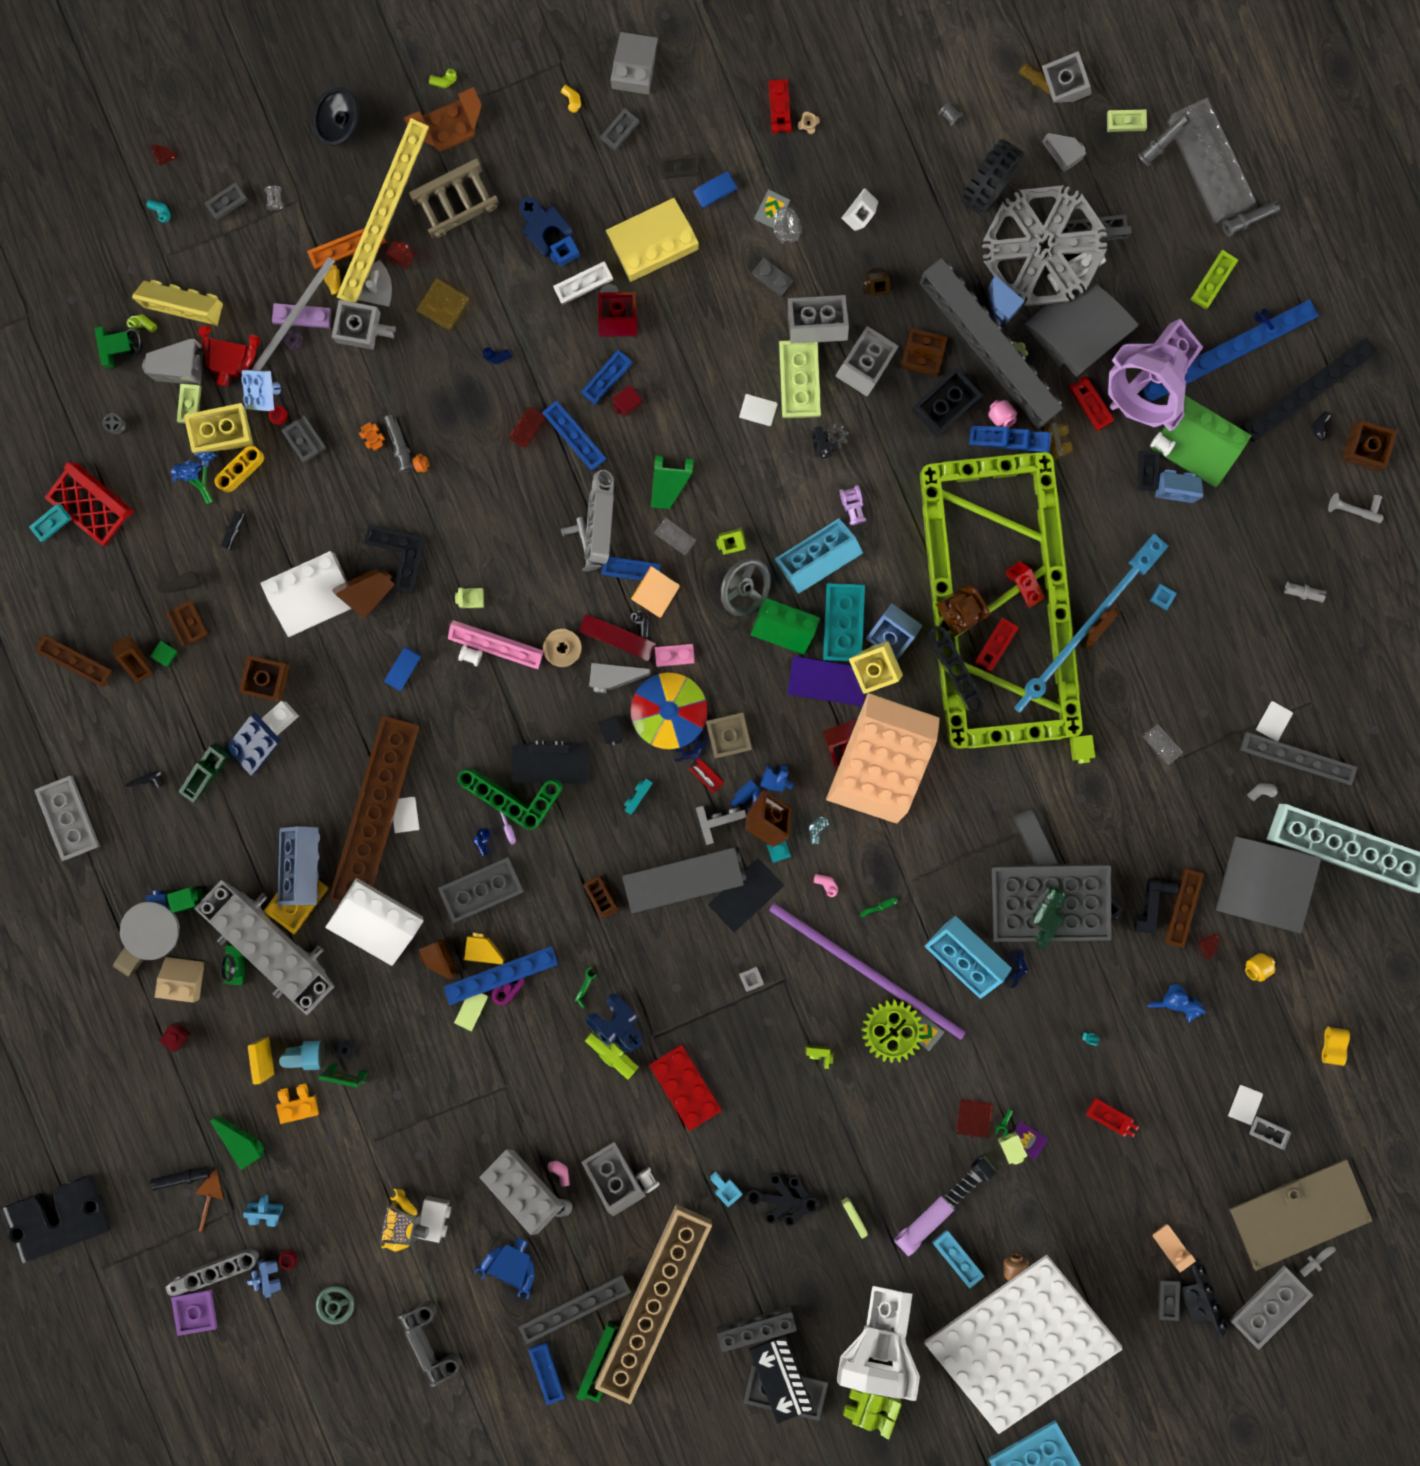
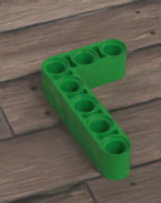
[457,768,562,830]

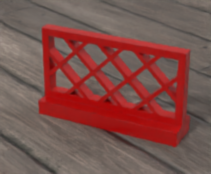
[45,462,134,546]

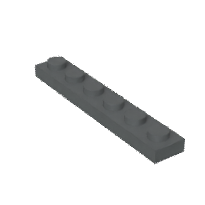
[1240,732,1358,786]
[518,1273,631,1344]

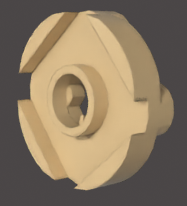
[543,629,582,667]

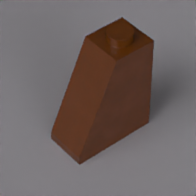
[332,568,395,619]

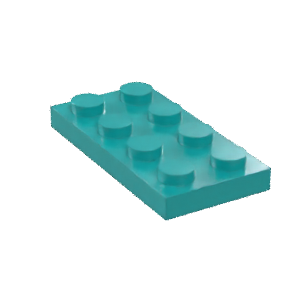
[823,583,865,661]

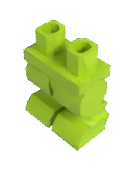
[843,1389,902,1440]

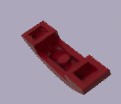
[578,615,656,662]

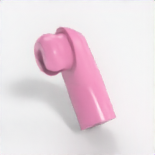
[813,874,838,897]
[548,1161,570,1186]

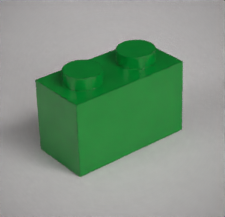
[166,886,205,913]

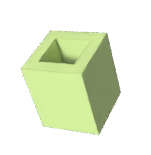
[998,1131,1027,1164]

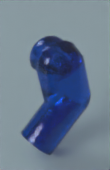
[483,347,512,364]
[474,828,490,857]

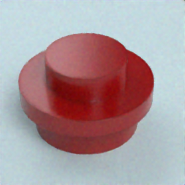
[268,405,288,425]

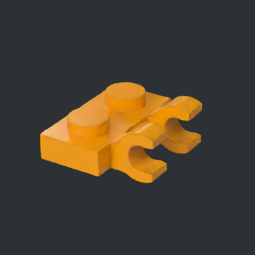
[276,1083,319,1124]

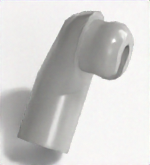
[1247,783,1278,801]

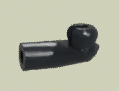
[1312,411,1332,441]

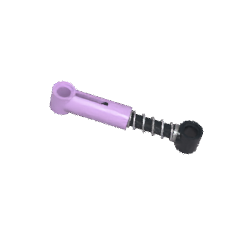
[894,1154,998,1256]

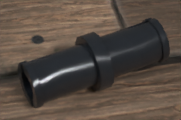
[220,511,246,551]

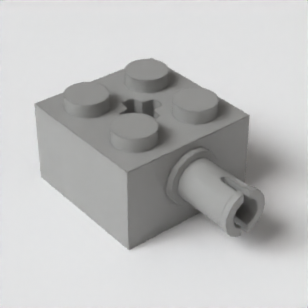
[332,300,396,350]

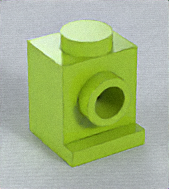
[716,527,746,555]

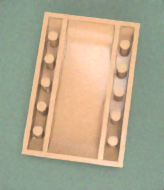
[826,693,940,824]

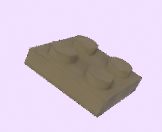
[706,713,752,759]

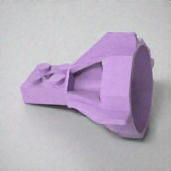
[1108,319,1203,431]

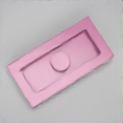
[655,644,695,667]

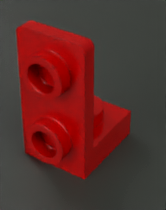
[1005,561,1045,608]

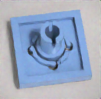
[242,370,281,411]

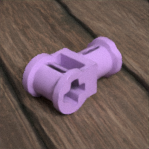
[839,485,867,526]

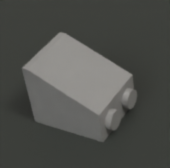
[142,339,204,386]

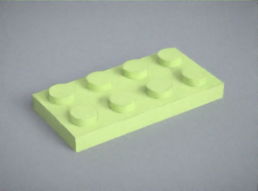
[779,341,821,418]

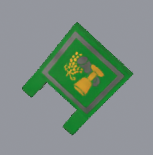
[318,1064,368,1087]

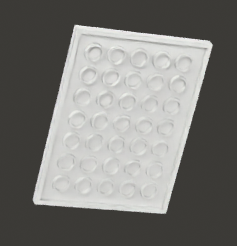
[924,1255,1122,1434]

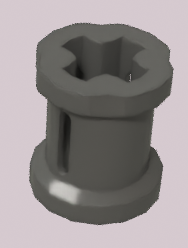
[938,100,963,127]

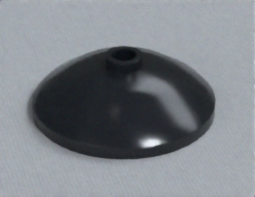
[313,87,359,146]

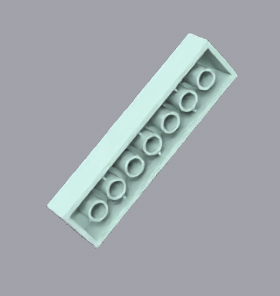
[1267,804,1420,893]

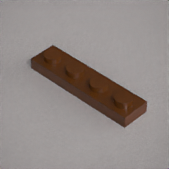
[35,635,113,688]
[1164,868,1204,948]

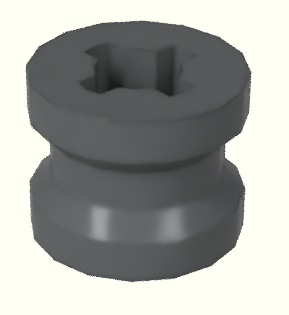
[102,413,126,435]

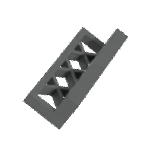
[1052,215,1132,243]

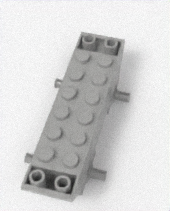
[194,880,334,1015]

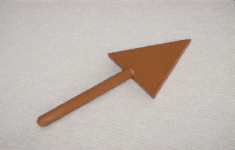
[196,1168,223,1232]

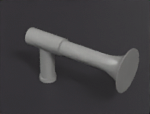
[1328,493,1383,523]
[561,517,601,571]

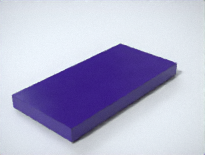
[787,656,865,707]

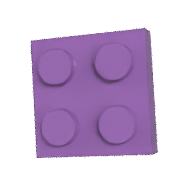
[171,1289,218,1336]

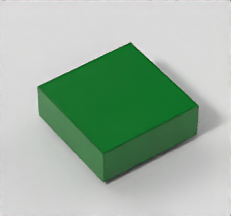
[150,641,178,667]

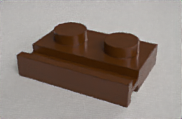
[166,600,209,647]

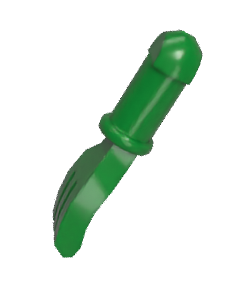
[860,897,898,917]

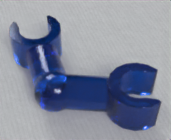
[674,734,708,762]
[1004,948,1028,988]

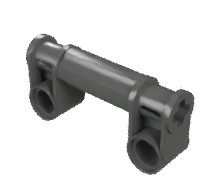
[397,1301,462,1387]

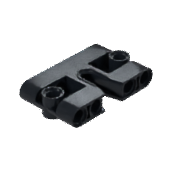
[1,1174,111,1263]

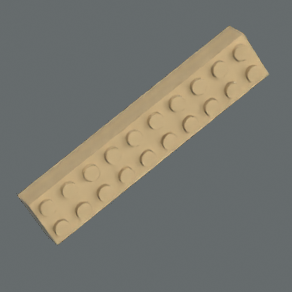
[595,1204,712,1404]

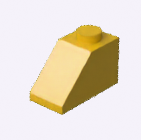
[464,932,505,964]

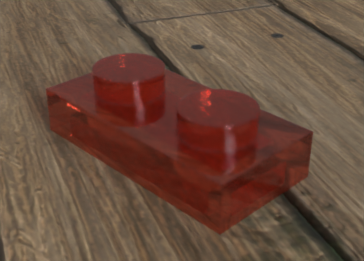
[509,406,546,449]

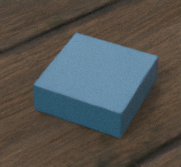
[1149,584,1177,610]

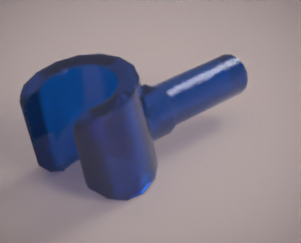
[1255,308,1274,330]

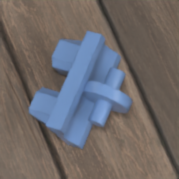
[247,1259,281,1298]

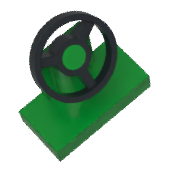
[94,327,143,370]
[220,945,246,985]

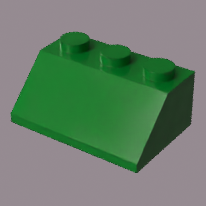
[750,598,820,655]

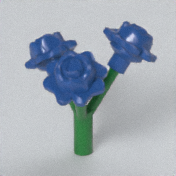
[170,451,218,504]

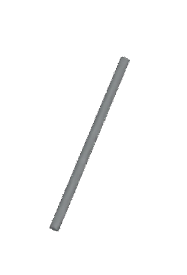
[251,257,335,370]

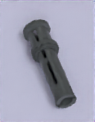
[1138,114,1192,166]
[1222,200,1280,237]
[384,414,415,473]

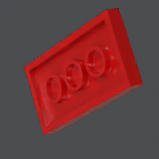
[649,1044,722,1131]

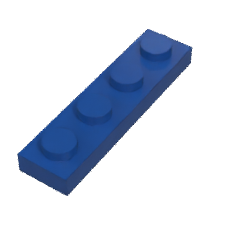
[542,400,606,471]

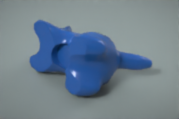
[1147,984,1206,1023]

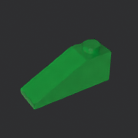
[210,1115,265,1170]

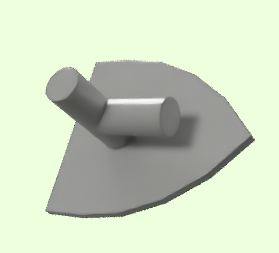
[358,260,392,307]

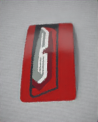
[689,758,724,793]

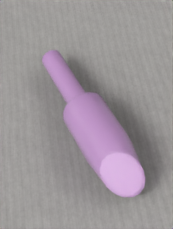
[500,812,516,845]

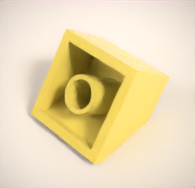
[849,641,903,694]

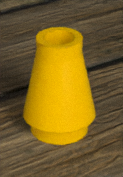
[324,265,341,295]

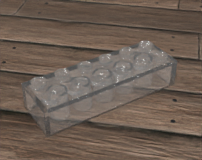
[1167,98,1256,224]

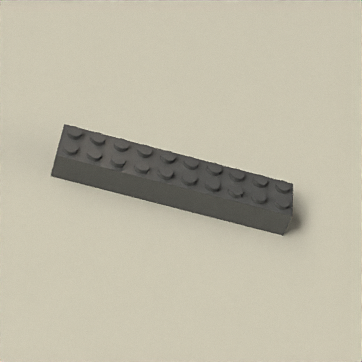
[919,258,1063,430]

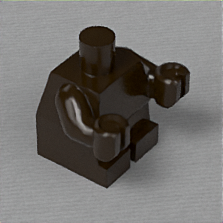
[863,268,893,297]

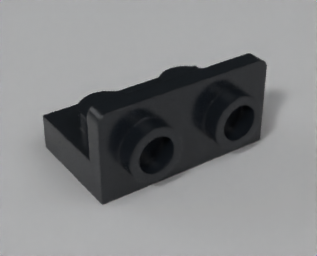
[810,426,838,459]

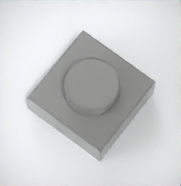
[739,966,764,992]

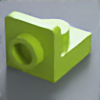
[806,1045,833,1069]

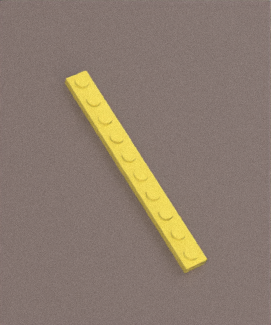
[337,118,429,303]

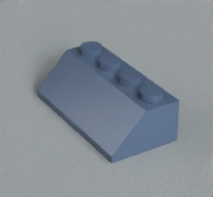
[278,826,320,905]

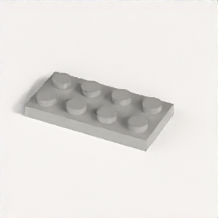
[34,776,100,861]
[1229,1266,1313,1350]

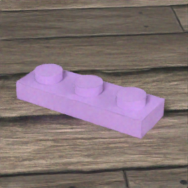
[272,303,332,329]

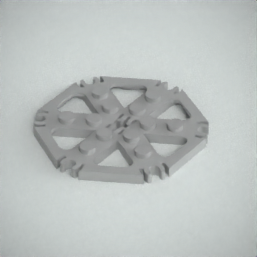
[982,185,1107,306]

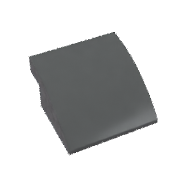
[1024,276,1139,377]
[1215,836,1321,934]

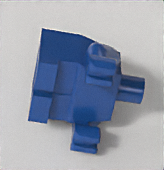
[760,764,794,791]

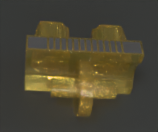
[1048,422,1073,460]

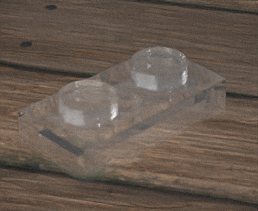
[654,517,696,556]
[1142,724,1183,765]

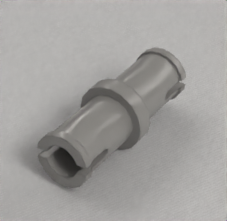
[1284,582,1326,603]

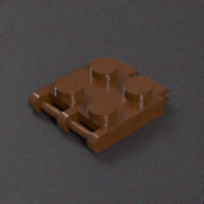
[1084,605,1121,649]

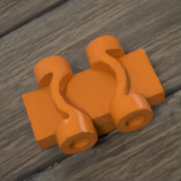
[359,422,385,451]

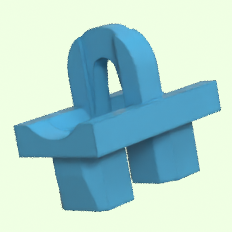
[243,1195,283,1227]

